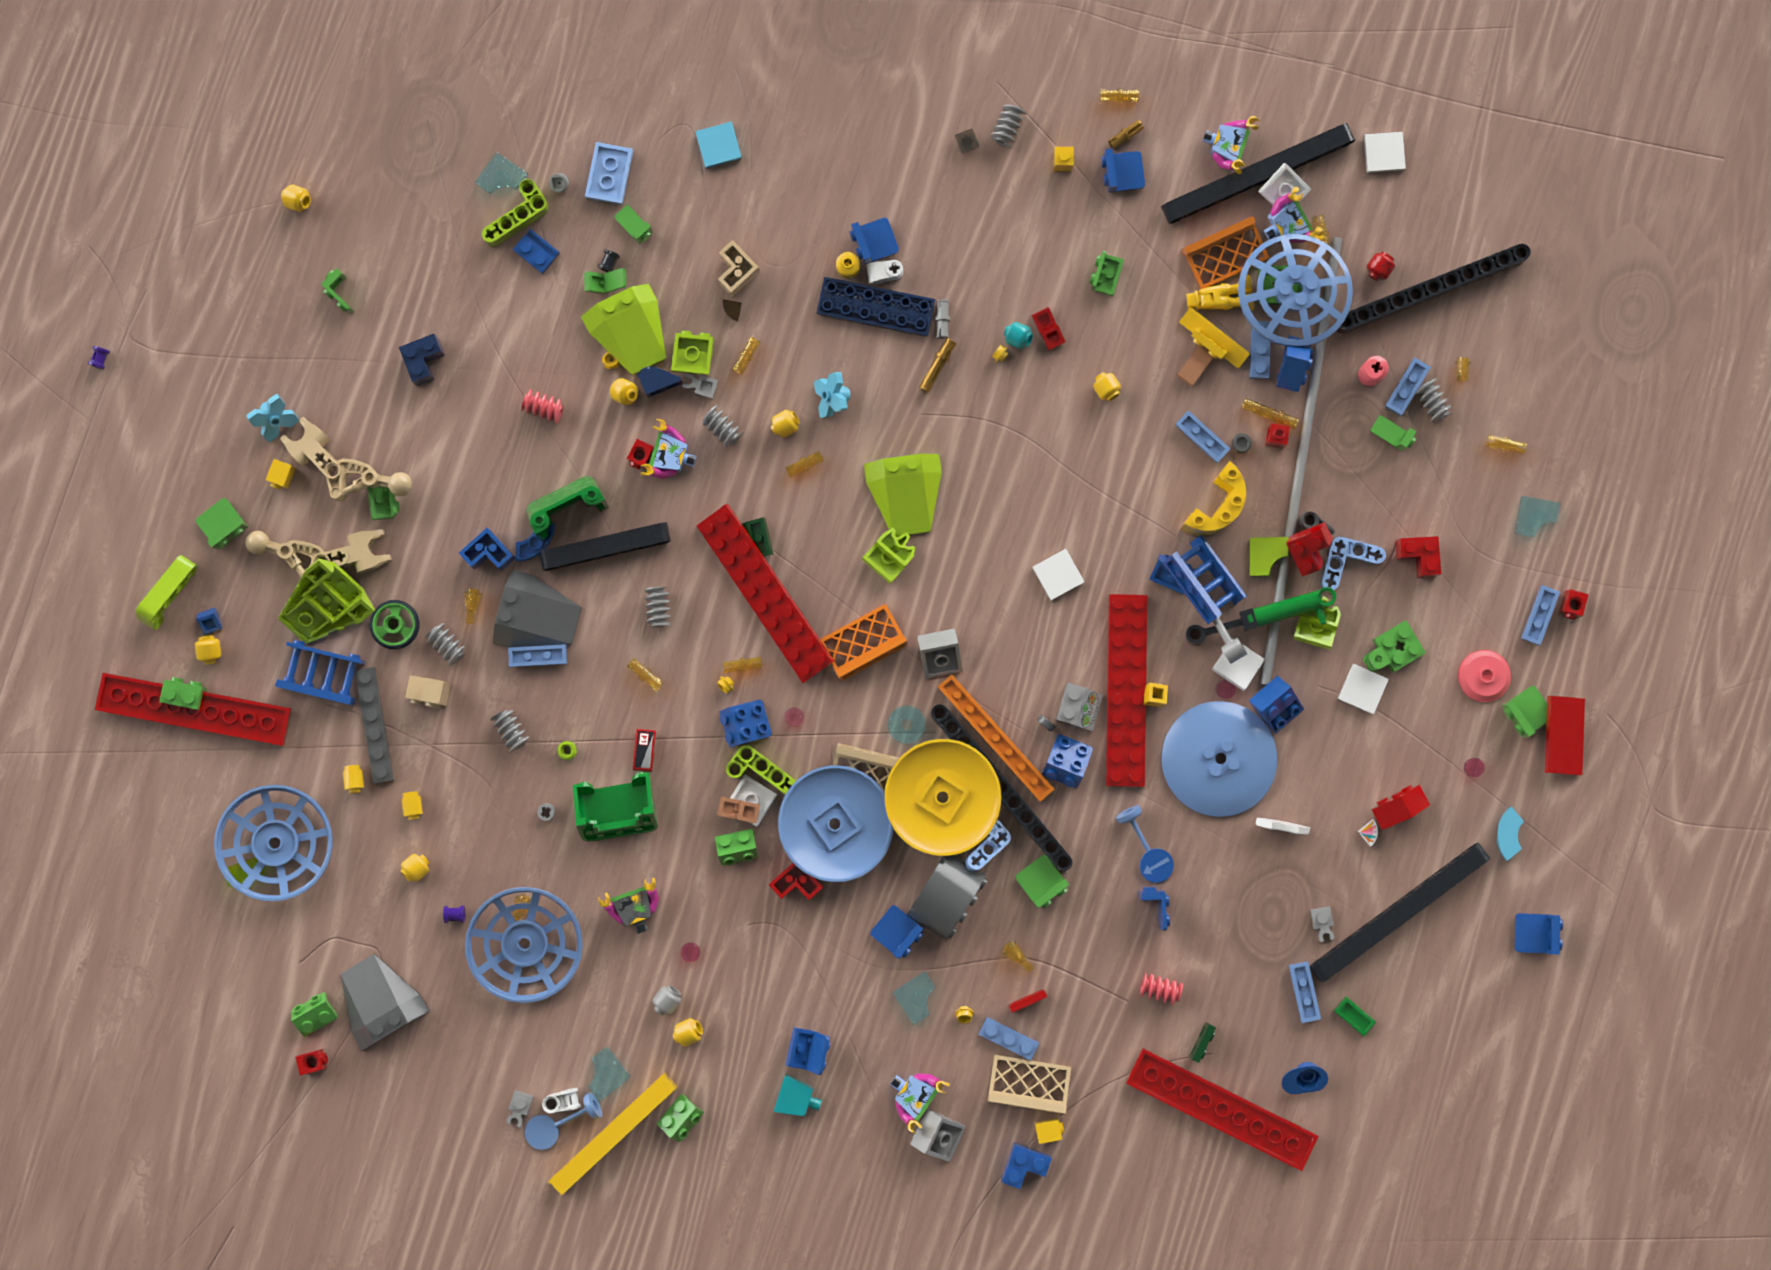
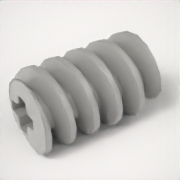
[991,105,1026,148]
[1416,378,1453,422]
[702,405,744,447]
[645,587,671,627]
[425,623,465,666]
[490,710,529,752]

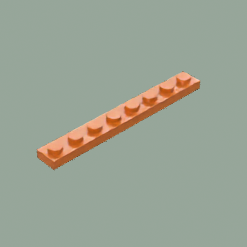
[938,674,1054,802]

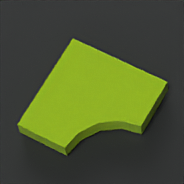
[1250,537,1289,576]

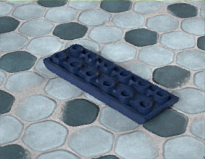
[817,277,935,336]

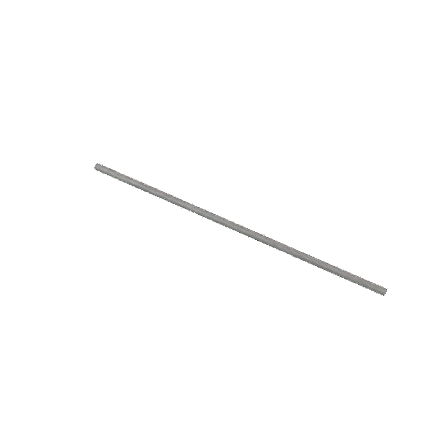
[1260,237,1342,685]

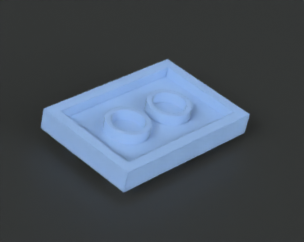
[585,142,634,205]

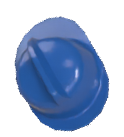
[1281,1062,1328,1094]

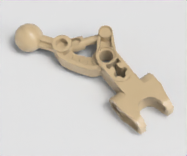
[280,417,412,503]
[245,529,392,577]

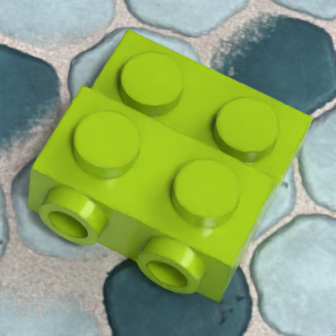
[671,331,714,376]

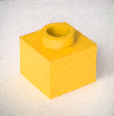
[1143,683,1168,707]

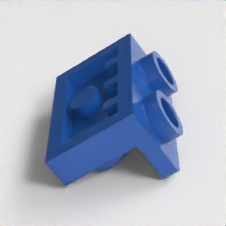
[1149,554,1195,594]

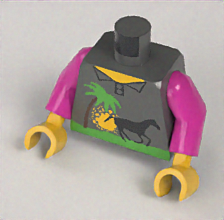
[598,878,659,934]

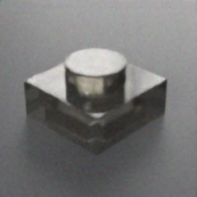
[955,128,979,154]

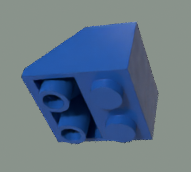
[1249,676,1304,734]

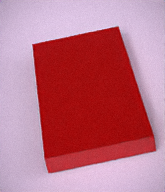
[1545,696,1585,775]

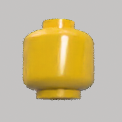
[281,185,311,212]
[836,252,861,279]
[1093,372,1121,402]
[610,378,638,406]
[771,410,800,438]
[194,635,222,665]
[400,854,430,882]
[673,1018,703,1047]

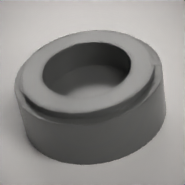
[1232,433,1252,453]
[1037,715,1056,732]

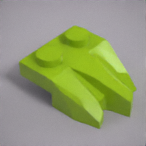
[861,528,915,584]
[1293,596,1341,650]

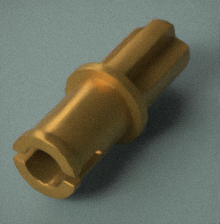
[1108,120,1144,150]

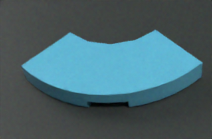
[1497,807,1524,861]

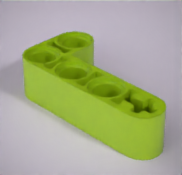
[482,179,549,247]
[135,555,198,630]
[726,746,796,795]

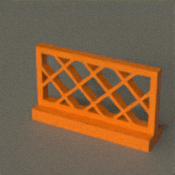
[1181,216,1270,290]
[820,604,908,682]

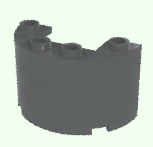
[907,855,988,940]

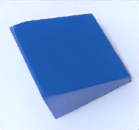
[196,608,222,635]

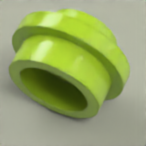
[557,741,577,760]

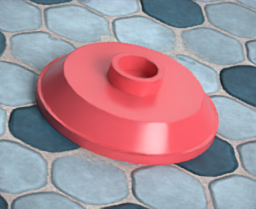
[1458,650,1511,702]

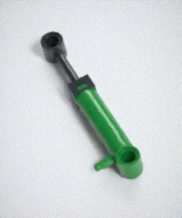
[1186,587,1336,646]

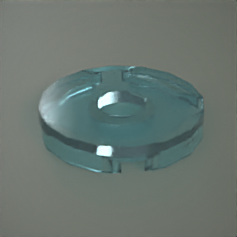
[888,705,926,744]

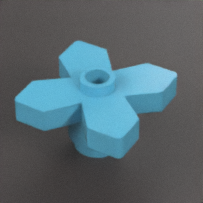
[814,372,851,418]
[246,394,299,442]

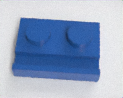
[513,229,560,274]

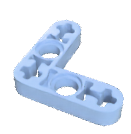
[1321,537,1386,590]
[965,819,1011,872]

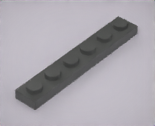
[355,667,394,784]

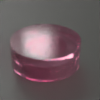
[1216,679,1236,699]
[785,707,804,727]
[1464,758,1485,777]
[681,942,700,962]

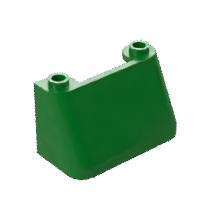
[526,476,609,541]
[573,772,658,842]

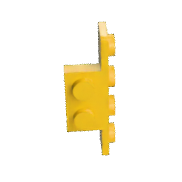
[1179,308,1250,368]

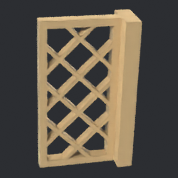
[833,743,899,793]
[987,1055,1071,1115]

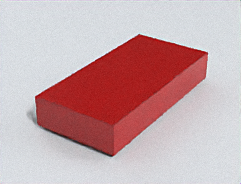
[1008,989,1047,1013]

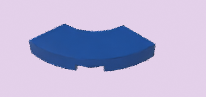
[516,524,555,562]

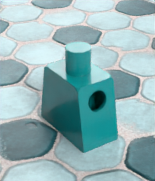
[773,1074,822,1116]

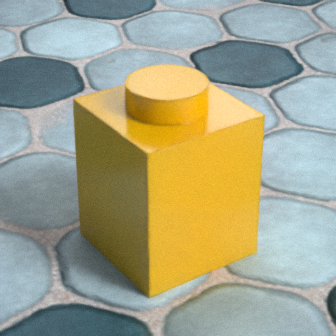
[1053,147,1074,172]
[266,459,296,490]
[1034,1118,1065,1144]

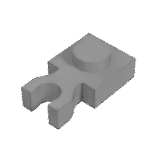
[682,374,719,399]
[1310,906,1334,942]
[506,1090,534,1128]

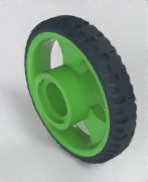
[369,600,420,649]

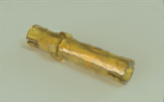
[1241,397,1299,430]

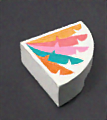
[1357,819,1378,847]

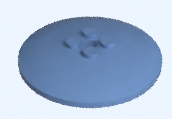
[1161,701,1277,817]
[778,765,893,882]

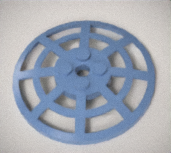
[1238,234,1353,347]
[214,785,333,901]
[465,887,583,1003]

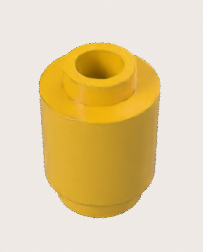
[343,765,364,794]
[401,791,423,820]

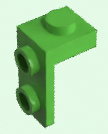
[614,205,653,245]
[321,268,354,314]
[584,268,627,294]
[1370,415,1416,451]

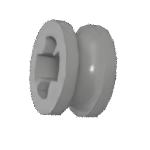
[537,803,555,821]

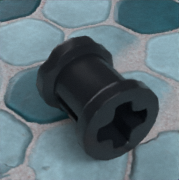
[597,249,620,273]

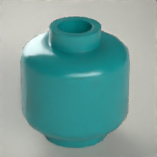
[1004,322,1033,350]

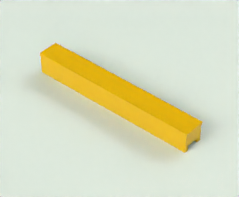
[548,1072,677,1195]

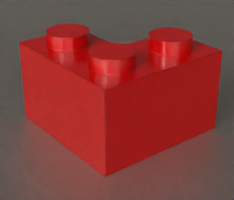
[1286,522,1333,577]
[1395,536,1441,578]
[1371,784,1430,830]
[768,863,824,900]

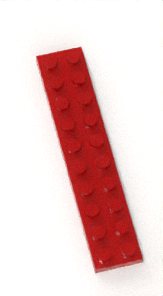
[696,504,834,683]
[1106,594,1148,787]
[95,672,292,746]
[1125,1048,1319,1171]

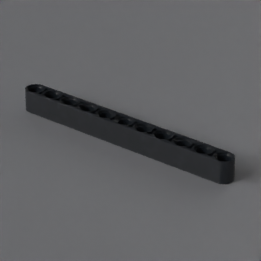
[1161,123,1355,224]
[1335,243,1531,334]
[931,704,1072,871]
[1309,842,1490,983]

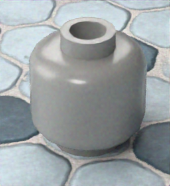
[652,985,682,1015]

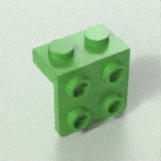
[196,498,248,550]
[1501,686,1547,738]
[1015,855,1069,909]

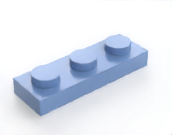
[1249,321,1271,379]
[1384,357,1431,417]
[1175,410,1230,463]
[1521,585,1560,646]
[508,644,568,667]
[1288,961,1321,1023]
[978,1017,1039,1060]

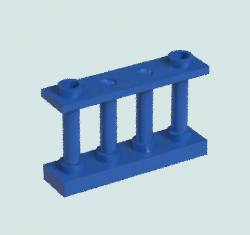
[1162,534,1247,624]
[275,640,365,706]

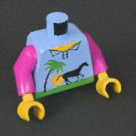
[1202,116,1260,174]
[1263,187,1325,243]
[640,419,697,479]
[890,1073,950,1134]

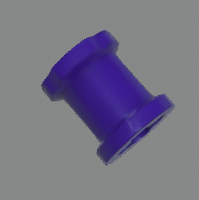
[88,346,110,370]
[443,906,466,923]

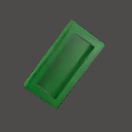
[1333,996,1376,1037]

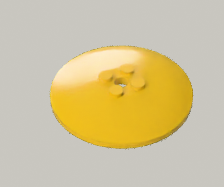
[885,739,1001,856]

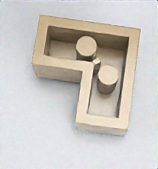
[718,240,760,298]
[405,675,451,709]

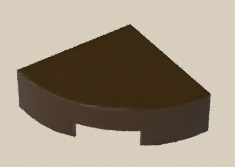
[723,299,742,322]

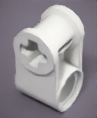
[866,260,904,284]
[542,1088,581,1113]

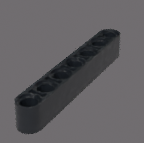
[539,522,671,571]

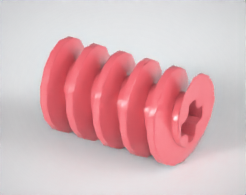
[1358,356,1389,386]
[521,389,564,423]
[1140,972,1183,1006]

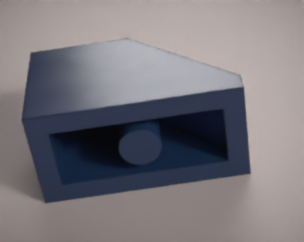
[638,366,683,398]

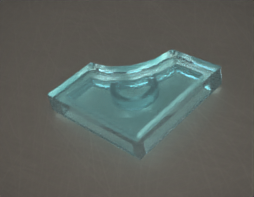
[475,152,528,194]
[1514,496,1560,537]
[893,971,935,1025]
[588,1046,631,1101]

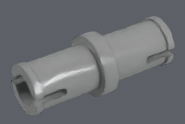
[935,299,950,339]

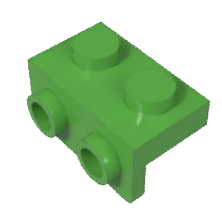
[1089,251,1124,297]
[367,486,400,521]
[159,677,207,710]
[715,829,759,866]
[291,992,338,1037]
[657,1093,704,1142]

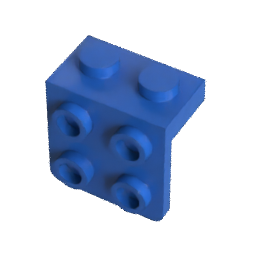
[1101,149,1145,193]
[849,217,899,265]
[719,700,772,748]
[1042,734,1093,789]
[1138,887,1170,931]
[870,905,924,959]
[1515,913,1563,955]
[785,1027,830,1075]

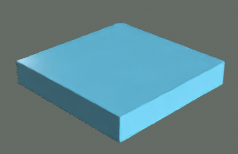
[695,121,742,169]

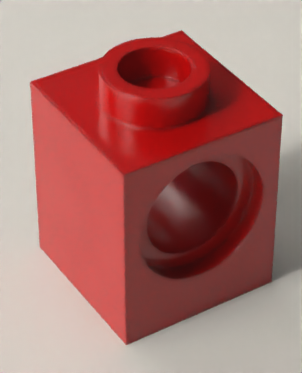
[1265,423,1290,449]
[626,438,654,470]
[1559,589,1589,620]
[295,1049,328,1076]

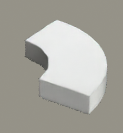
[1256,818,1310,835]

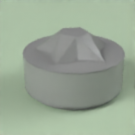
[549,173,569,193]

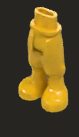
[1186,275,1254,311]

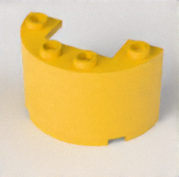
[1180,461,1246,536]

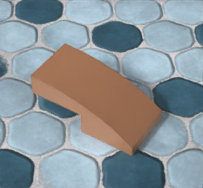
[1176,346,1214,387]
[717,796,760,823]

